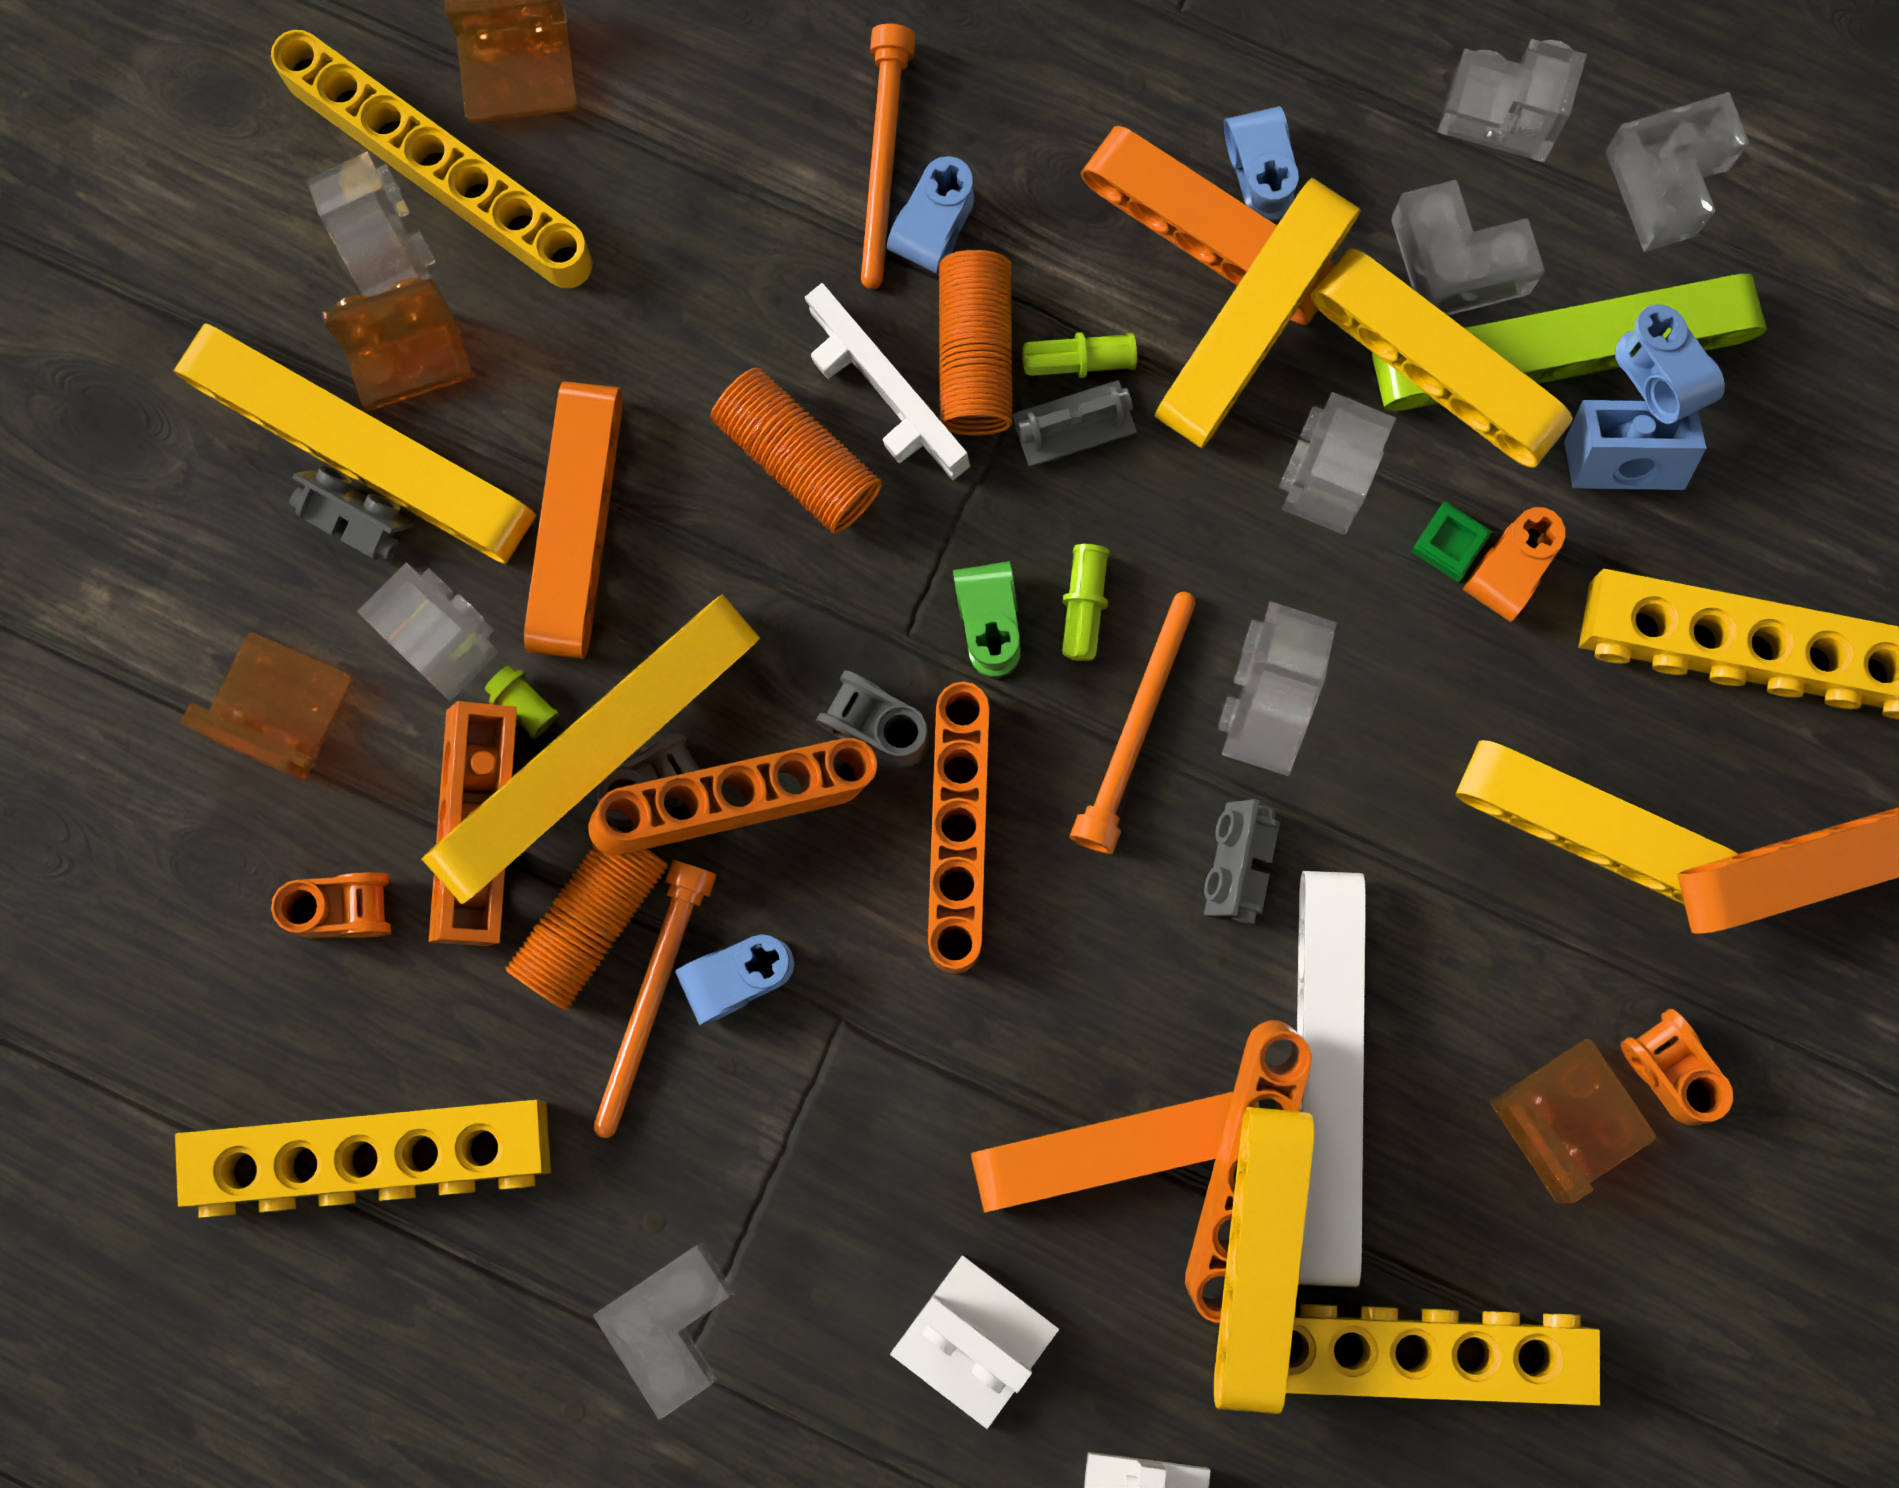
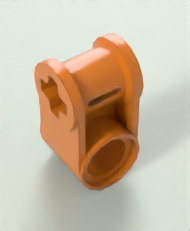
[1462,507,1565,622]
[271,872,391,939]
[1621,1009,1733,1126]

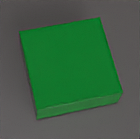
[1410,501,1493,583]

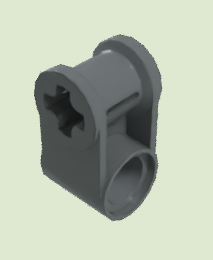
[815,670,930,767]
[597,731,700,830]

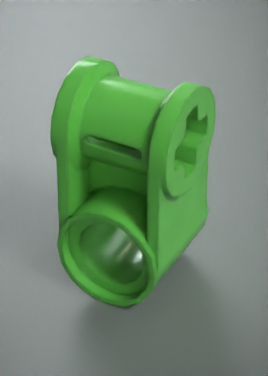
[953,561,1020,678]

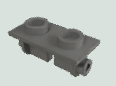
[1012,380,1137,467]
[289,466,415,561]
[1204,799,1280,925]

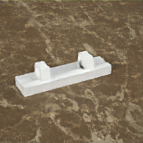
[805,283,970,480]

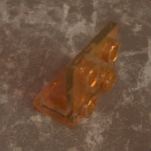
[444,0,577,124]
[322,278,474,412]
[180,632,353,782]
[1489,1039,1656,1204]

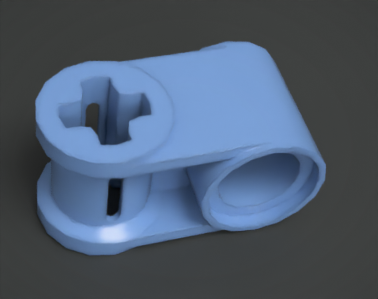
[1224,106,1299,223]
[886,156,974,274]
[1615,304,1725,424]
[676,934,795,1026]

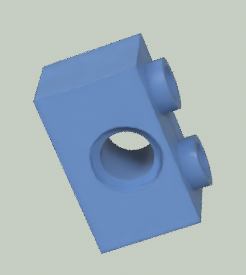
[1564,400,1707,490]

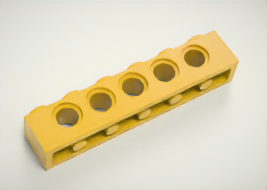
[1578,569,1899,720]
[175,1100,551,1218]
[1286,1304,1600,1405]

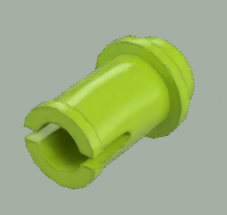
[484,665,559,739]

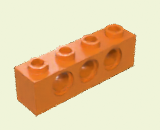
[428,701,517,946]

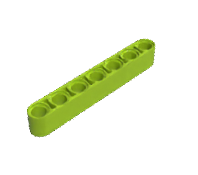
[1372,273,1767,412]

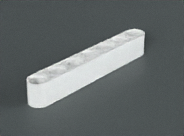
[1297,871,1365,1287]

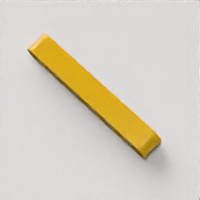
[271,30,593,288]
[173,324,536,564]
[421,594,760,904]

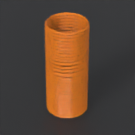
[939,250,1013,435]
[710,368,882,534]
[505,824,668,1011]

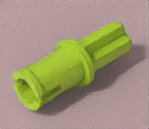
[1022,332,1137,378]
[1062,544,1110,661]

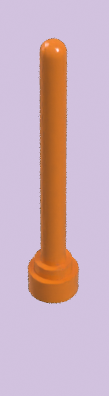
[861,24,916,289]
[1069,591,1196,854]
[594,860,717,1138]

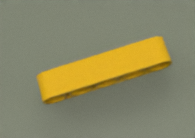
[1154,178,1361,449]
[1311,249,1573,468]
[1456,740,1738,905]
[1214,1107,1314,1414]

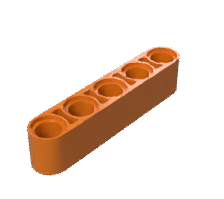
[1081,126,1334,325]
[524,381,622,659]
[928,681,989,974]
[588,738,877,855]
[1677,807,1899,934]
[1185,1020,1312,1323]
[970,1092,1260,1213]

